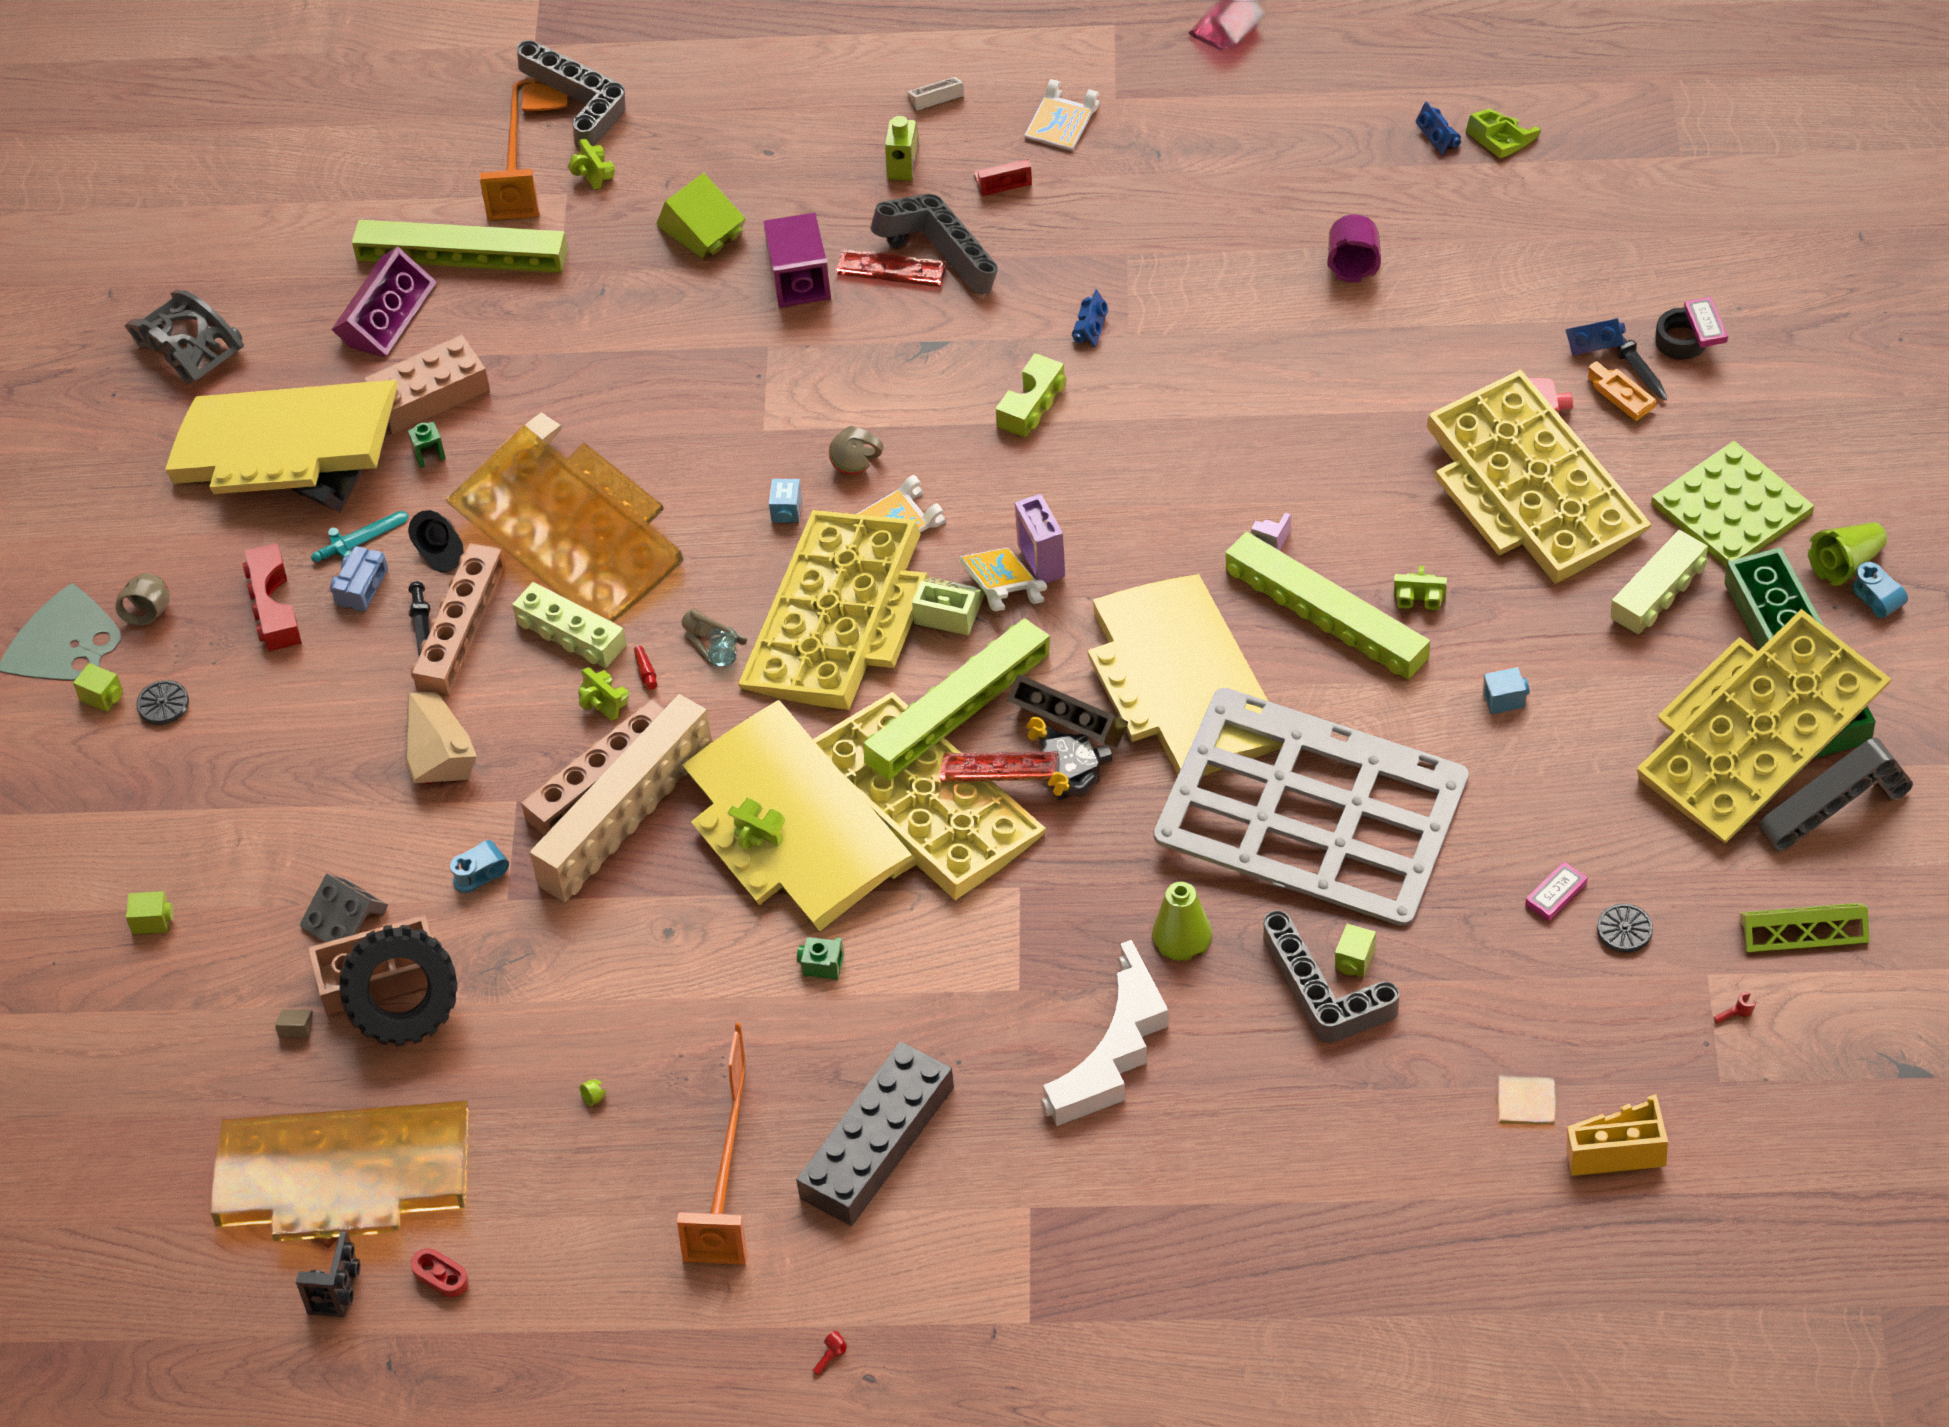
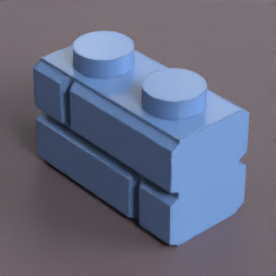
[330,546,388,612]

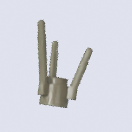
[681,608,747,663]

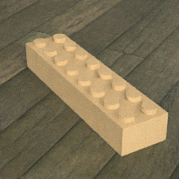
[529,694,712,902]

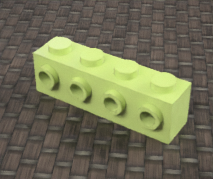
[1610,530,1708,635]
[512,582,627,668]

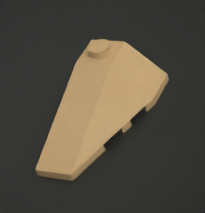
[405,691,477,783]

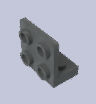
[300,873,388,942]

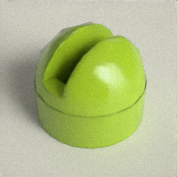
[579,1079,606,1106]

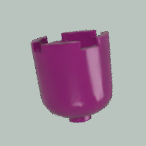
[1327,214,1381,283]

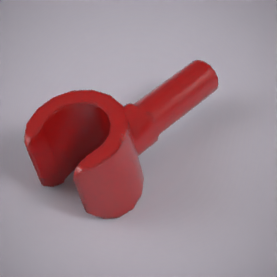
[1713,992,1757,1024]
[812,1331,847,1375]

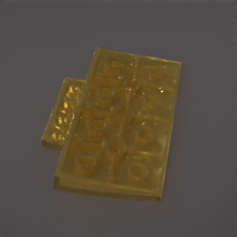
[446,425,684,622]
[211,1100,469,1241]

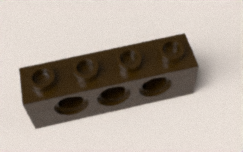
[1007,674,1129,748]

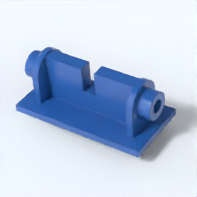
[1415,101,1461,155]
[1072,289,1108,347]
[1565,318,1626,355]

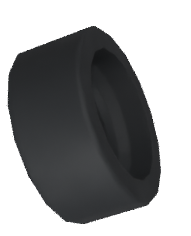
[1655,307,1706,360]

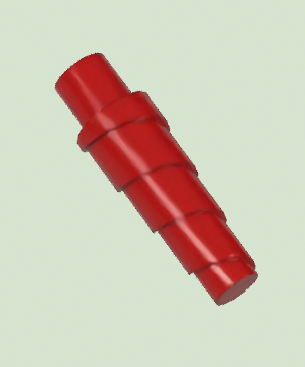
[634,646,658,690]

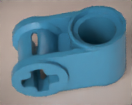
[1853,562,1908,618]
[450,840,510,893]

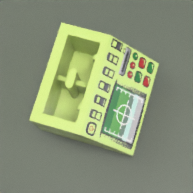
[912,577,985,635]

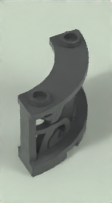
[124,290,244,384]

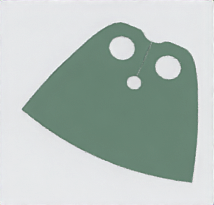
[0,583,121,680]

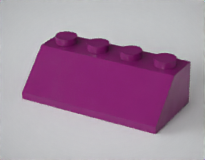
[331,247,436,357]

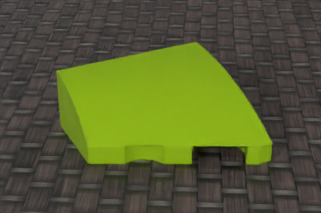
[1466,109,1541,158]

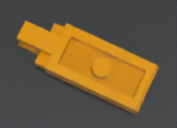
[1587,361,1657,421]

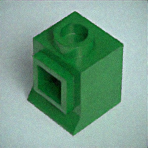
[408,421,446,468]

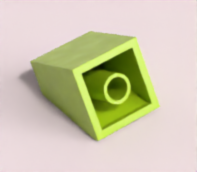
[656,173,746,259]

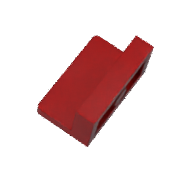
[974,159,1032,196]

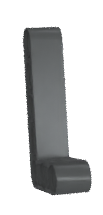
[517,40,626,148]
[870,194,998,294]
[1759,738,1913,851]
[1263,910,1400,1043]

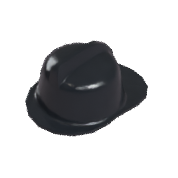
[408,510,464,572]

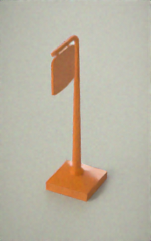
[480,78,568,221]
[677,1022,747,1265]

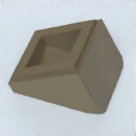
[275,1010,313,1038]

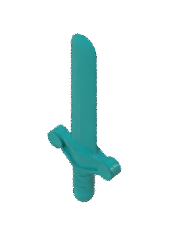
[311,511,409,562]

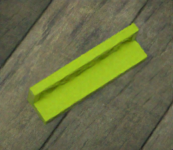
[1740,903,1870,952]

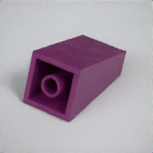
[763,212,831,308]

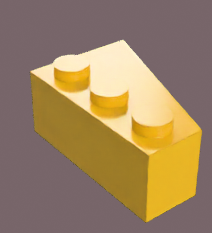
[1566,1094,1668,1176]

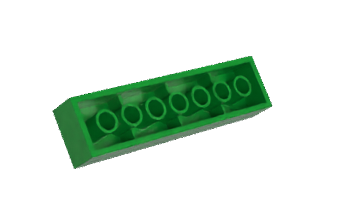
[1724,547,1876,758]

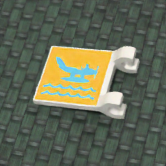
[1025,79,1100,152]
[857,475,946,532]
[959,548,1047,611]

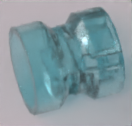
[708,626,737,666]

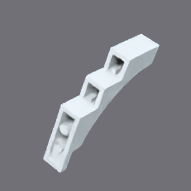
[1041,940,1169,1126]

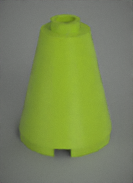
[1808,522,1887,586]
[1152,882,1212,961]

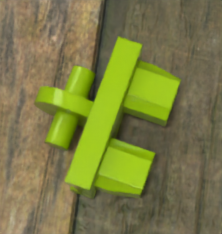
[568,139,615,189]
[1394,565,1447,610]
[578,667,630,721]
[727,797,785,850]

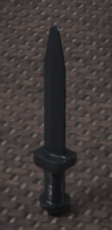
[1617,336,1667,400]
[408,581,431,656]

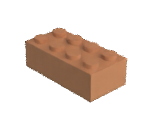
[365,335,490,434]
[308,915,432,1015]

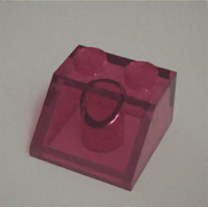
[1188,0,1265,50]

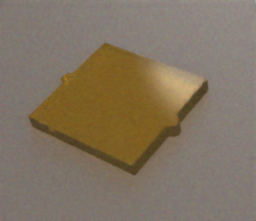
[1496,1076,1558,1125]

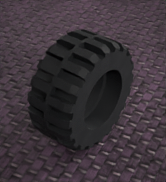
[339,925,458,1046]

